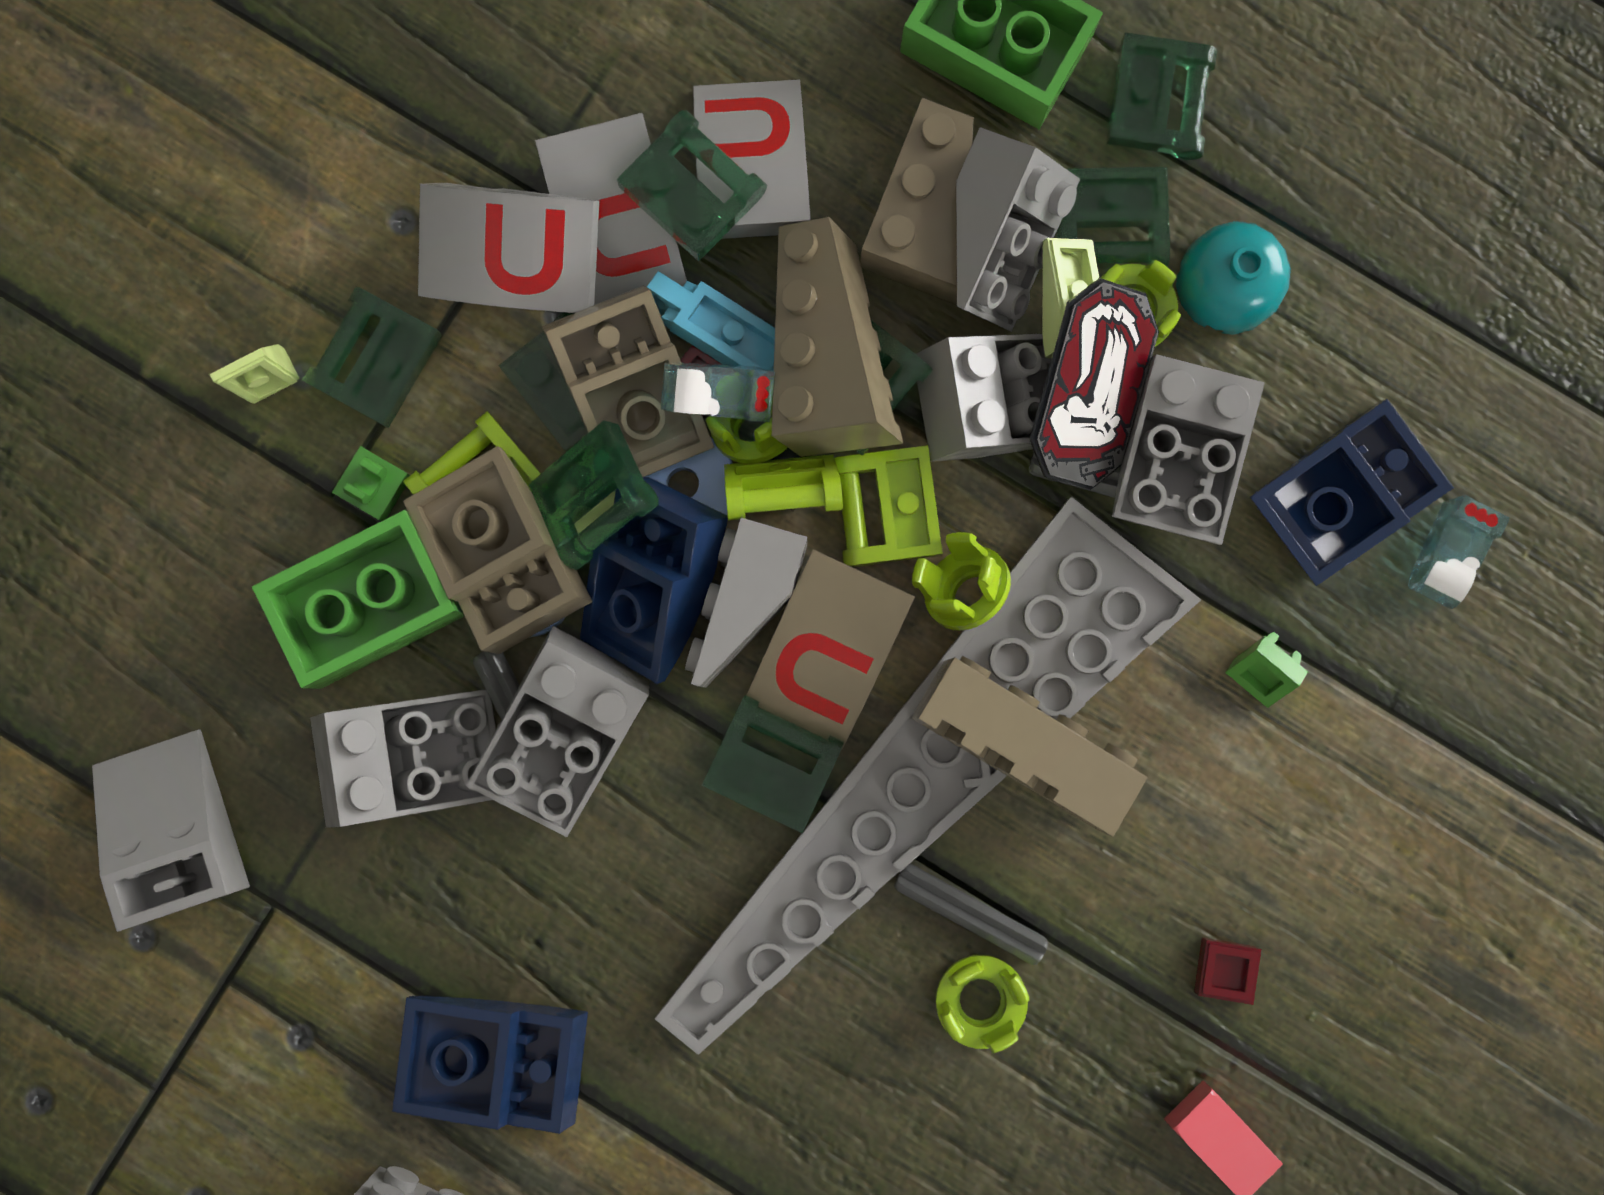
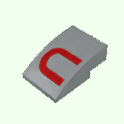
[693,79,810,240]
[535,113,687,305]
[418,183,599,313]

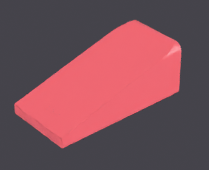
[1164,1080,1283,1195]

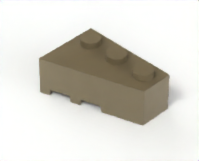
[860,98,974,305]

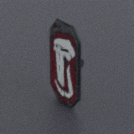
[1030,278,1159,490]

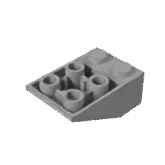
[956,127,1080,332]
[913,334,1052,462]
[1112,354,1265,545]
[685,518,807,688]
[467,626,650,837]
[310,690,496,828]
[92,730,250,932]

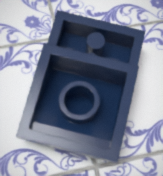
[1249,399,1454,586]
[580,477,728,684]
[392,996,588,1134]

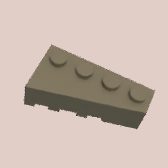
[772,217,903,457]
[911,656,1148,837]

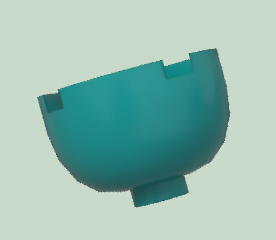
[1176,221,1291,335]

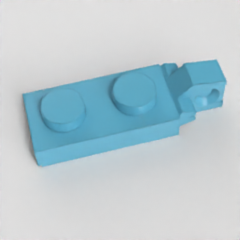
[647,271,775,387]

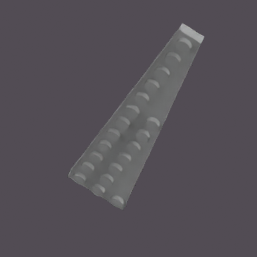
[655,497,1201,1055]

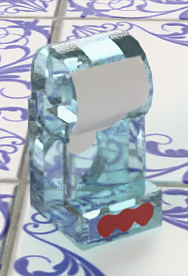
[660,363,775,422]
[1408,495,1510,609]

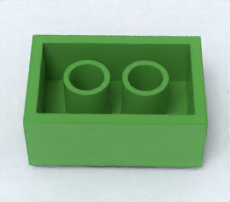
[900,0,1103,130]
[252,510,465,689]

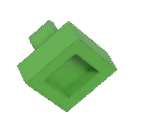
[332,446,410,521]
[1225,632,1308,708]

